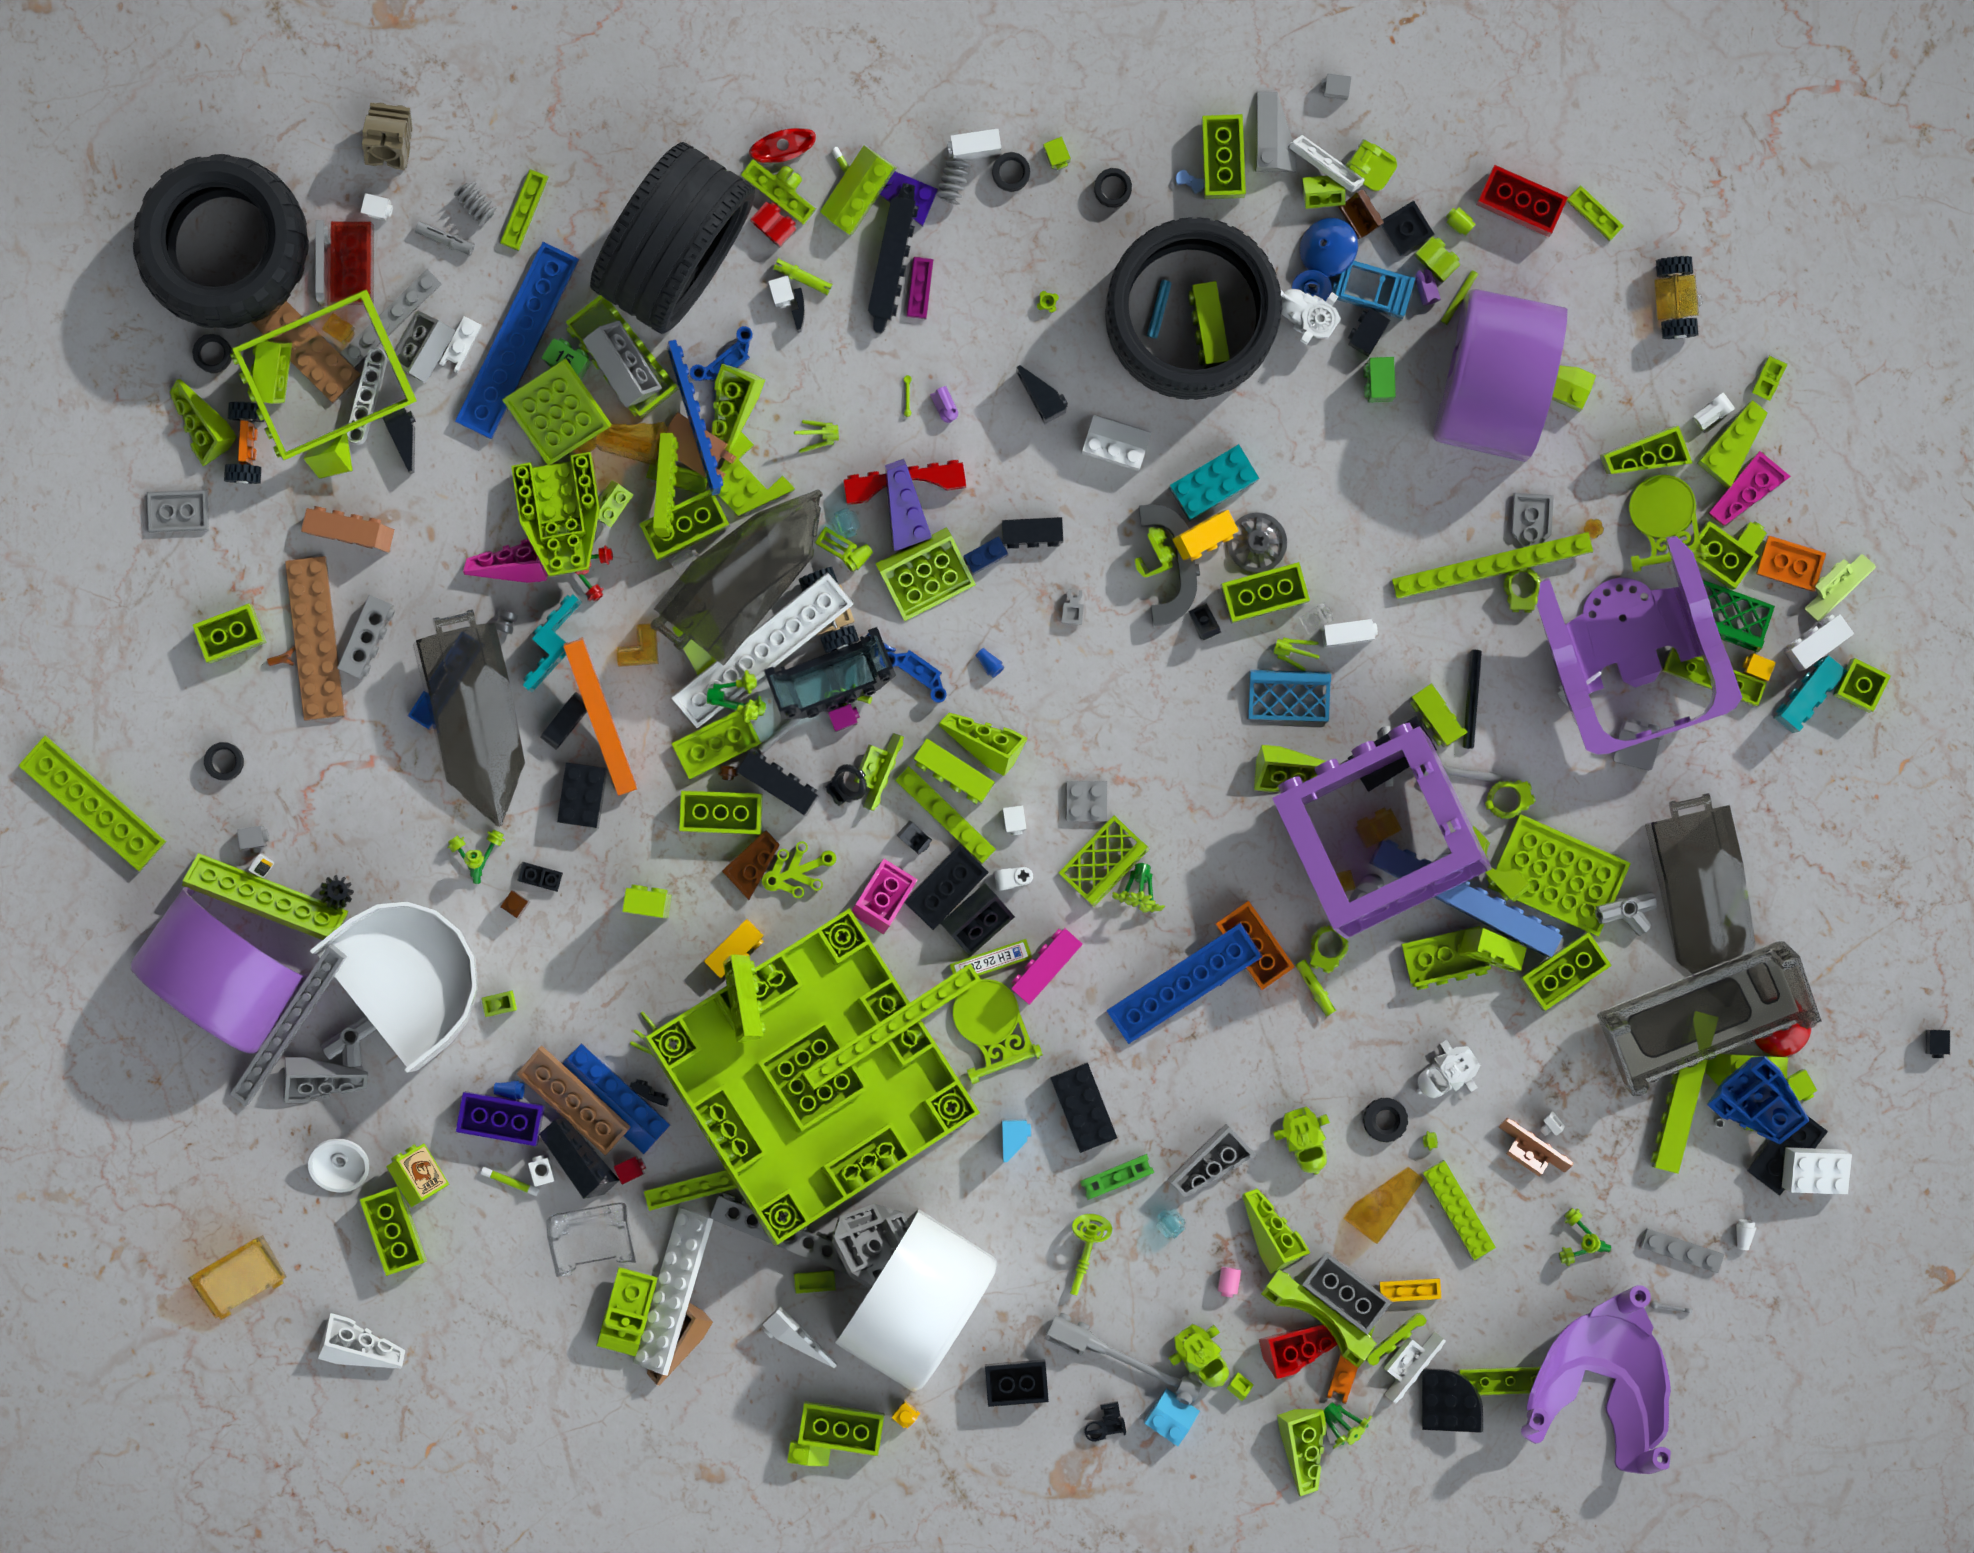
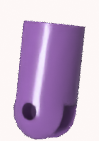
[1415,269,1441,306]
[930,386,958,423]

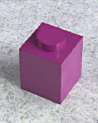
[828,704,860,732]

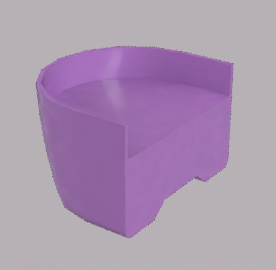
[1433,289,1568,462]
[131,887,308,1054]

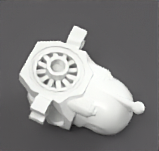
[1281,289,1341,345]
[1416,1040,1481,1098]

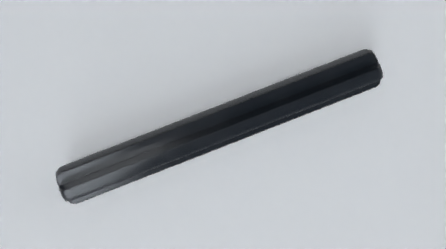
[1463,649,1482,749]

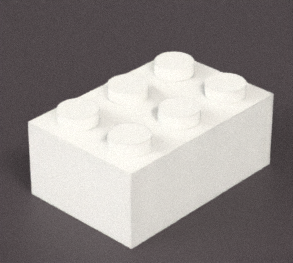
[1784,614,1854,672]
[1782,1148,1852,1194]

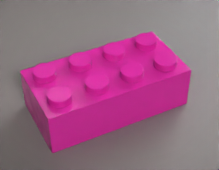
[1011,928,1083,1005]

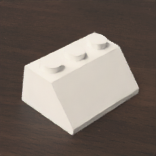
[1082,415,1151,471]

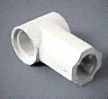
[1693,392,1735,431]

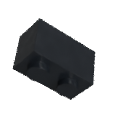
[1348,308,1391,357]

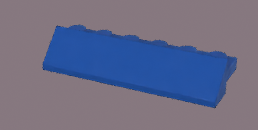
[562,1043,670,1154]

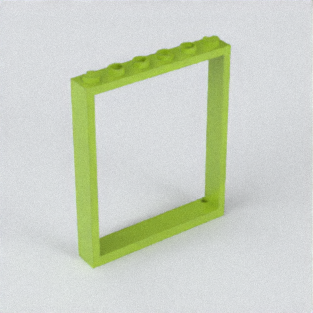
[230,290,417,461]

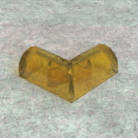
[617,623,659,667]

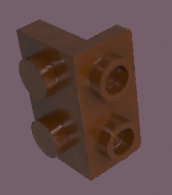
[1338,189,1384,239]

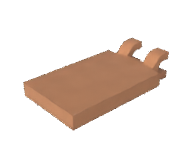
[656,412,737,479]

